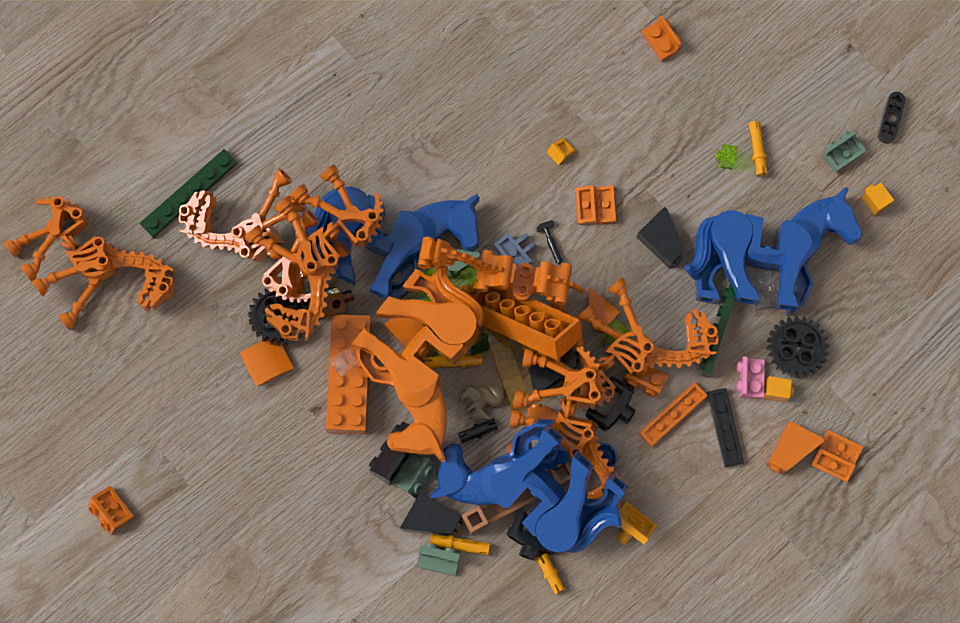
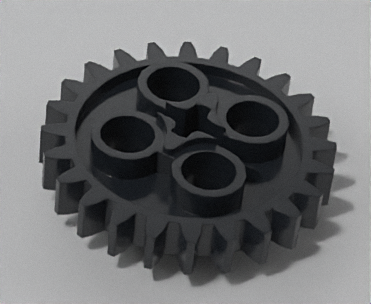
[248,288,309,346]
[766,316,830,378]

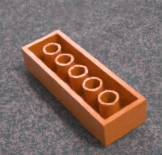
[472,288,582,360]
[326,315,372,434]

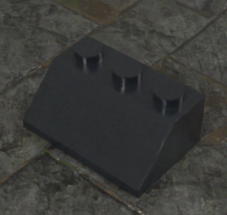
[369,422,411,486]

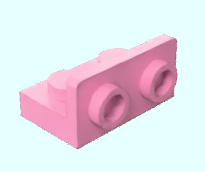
[737,356,764,399]

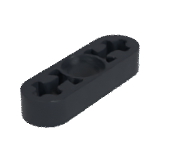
[878,92,905,144]

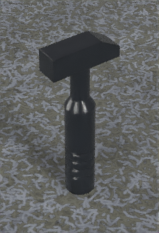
[536,220,563,264]

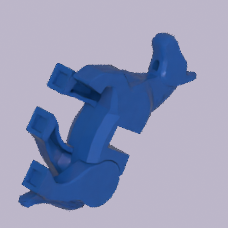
[294,186,480,300]
[685,187,863,316]
[430,419,628,553]

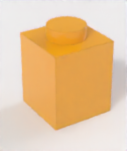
[862,183,894,215]
[763,376,794,402]

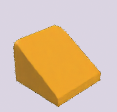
[547,137,576,165]

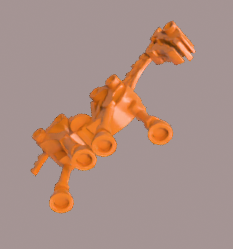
[244,164,384,341]
[179,168,350,303]
[3,196,177,331]
[418,237,586,314]
[536,277,718,410]
[507,346,622,509]

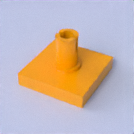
[617,501,658,544]

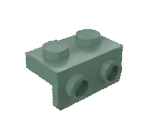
[822,130,866,173]
[391,454,438,499]
[417,543,460,576]

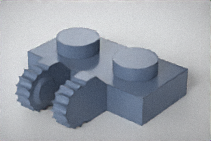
[493,233,537,270]

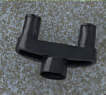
[585,376,636,432]
[506,511,558,561]

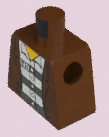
[308,287,354,321]

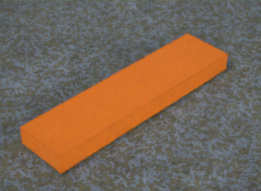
[638,382,708,448]

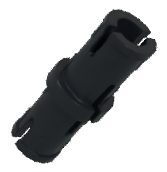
[457,418,498,444]

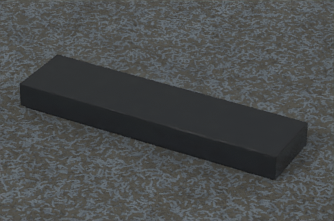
[707,388,744,468]

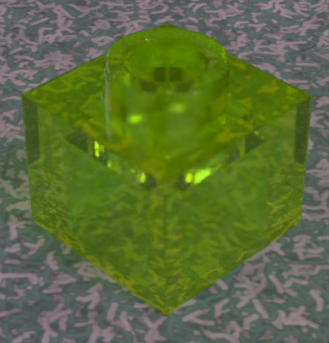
[715,144,738,170]
[603,319,629,344]

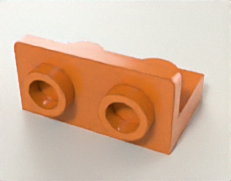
[641,15,682,62]
[624,366,669,397]
[88,485,134,535]

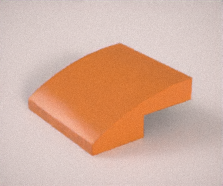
[575,185,618,225]
[239,339,294,387]
[811,429,863,482]

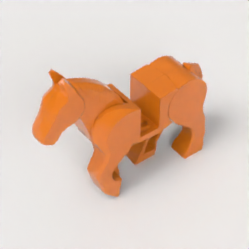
[352,265,484,462]

